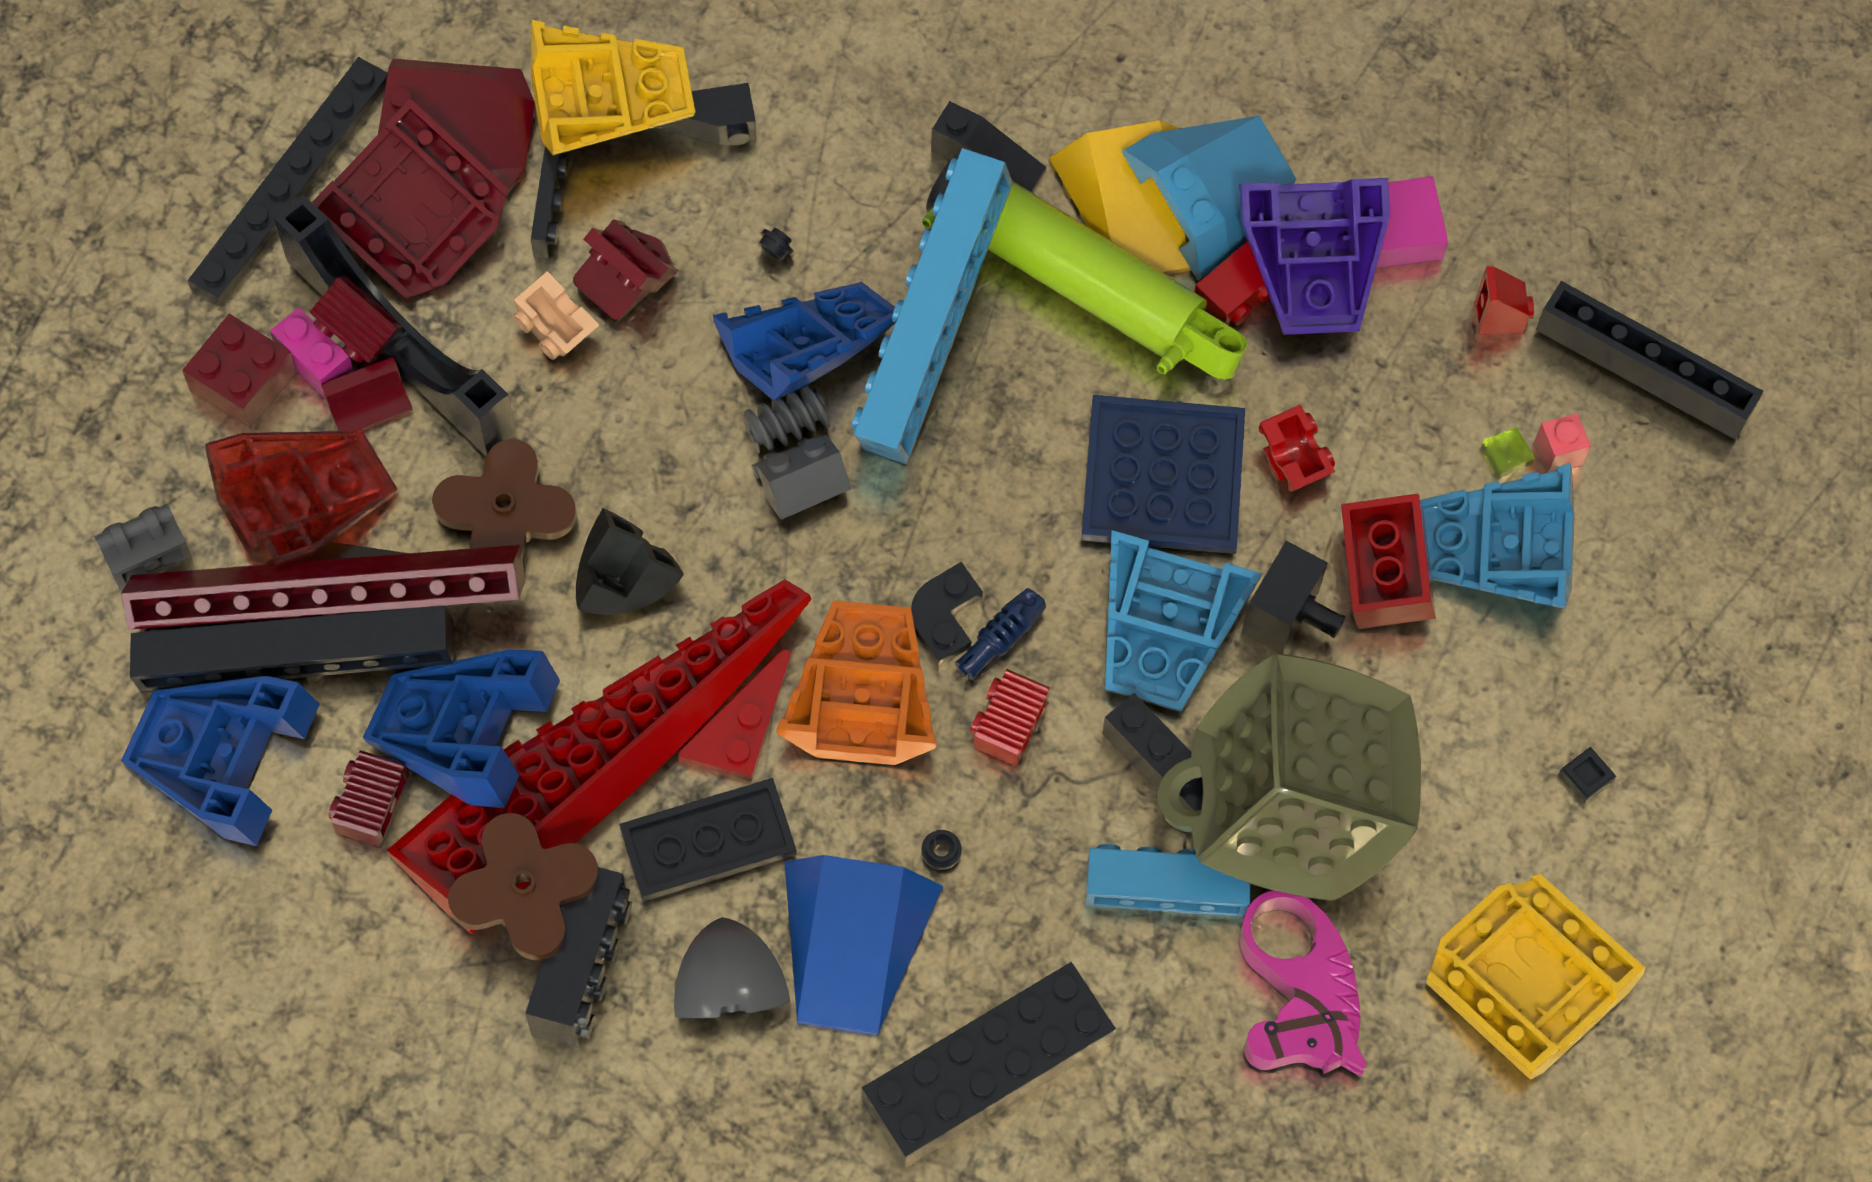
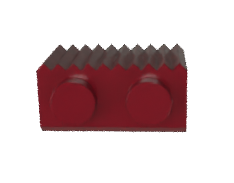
[309,276,403,363]
[329,750,409,847]

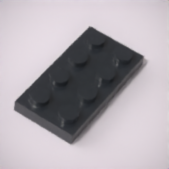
[619,778,797,902]

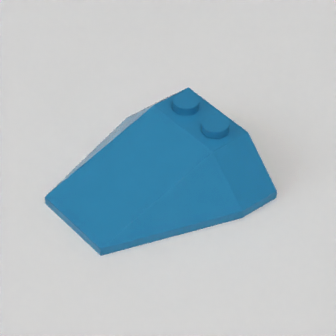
[1122,116,1297,281]

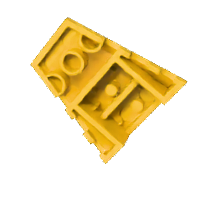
[531,20,695,155]
[1048,120,1191,275]

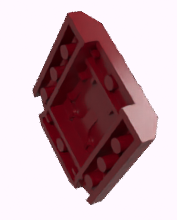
[378,59,536,204]
[311,98,508,299]

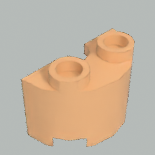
[513,271,599,360]

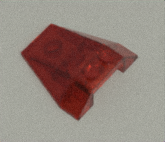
[205,431,398,568]

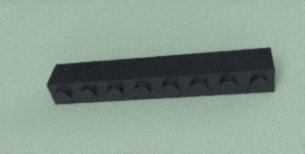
[130,605,453,692]

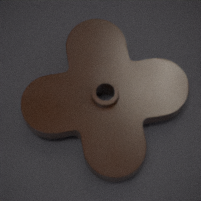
[432,439,577,560]
[448,813,599,960]

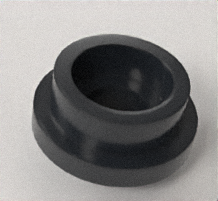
[758,227,794,261]
[921,830,962,870]

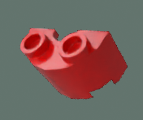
[1259,404,1335,492]

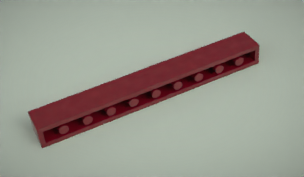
[121,545,525,630]

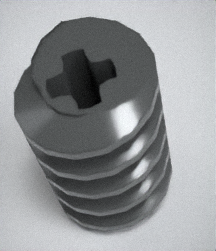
[743,386,830,454]

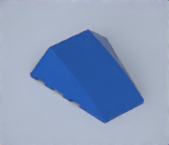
[713,282,896,401]
[784,855,943,1036]

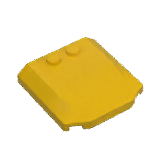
[1426,874,1645,1080]

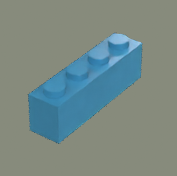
[1085,844,1250,917]

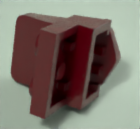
[573,219,679,320]

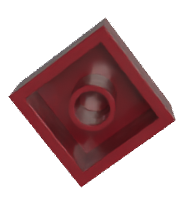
[182,313,297,429]

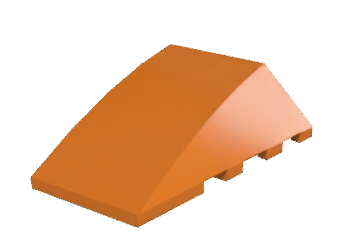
[777,600,936,765]

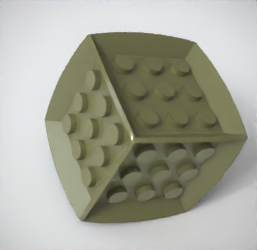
[1157,653,1421,901]

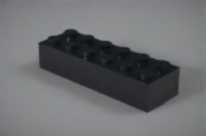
[862,961,1116,1169]

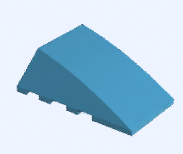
[1421,463,1575,609]
[1105,530,1263,712]

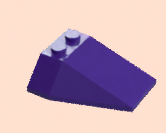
[1239,178,1390,335]

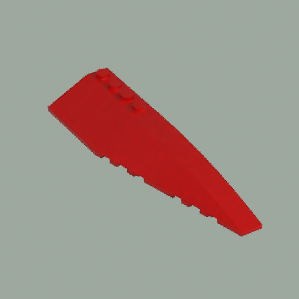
[386,579,812,934]

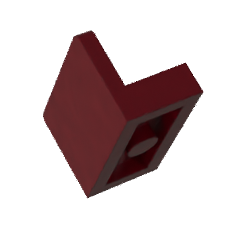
[321,357,413,438]

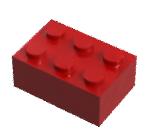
[1341,493,1436,629]

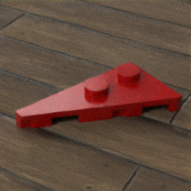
[678,649,792,781]

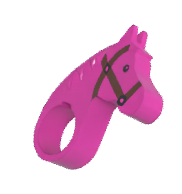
[1239,890,1366,1076]

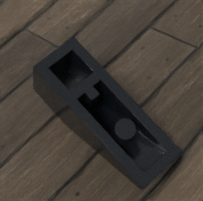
[654,83,757,145]
[931,101,1046,193]

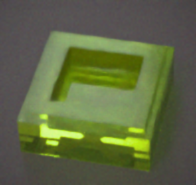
[1481,427,1535,478]

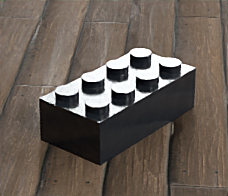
[525,867,632,1049]

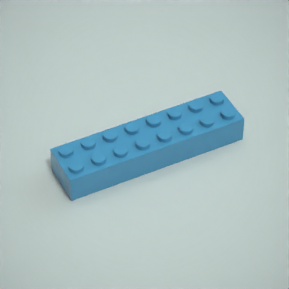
[851,148,1013,465]

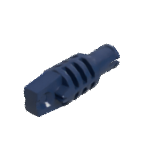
[955,588,1047,680]

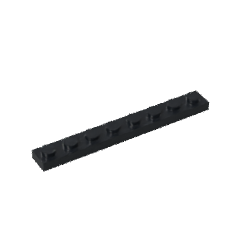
[187,57,388,305]

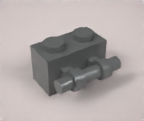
[751,435,851,520]
[94,504,192,590]

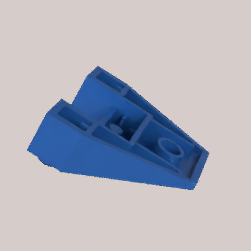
[363,649,560,808]
[121,676,320,846]

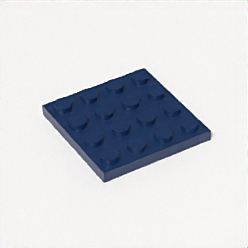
[1081,395,1245,554]

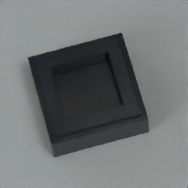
[1558,747,1617,803]

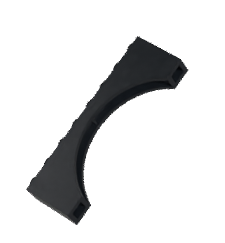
[274,195,516,456]

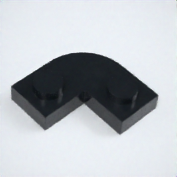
[911,562,983,667]

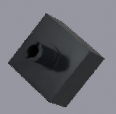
[1241,541,1346,654]

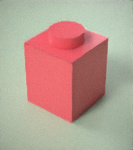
[1534,413,1591,473]

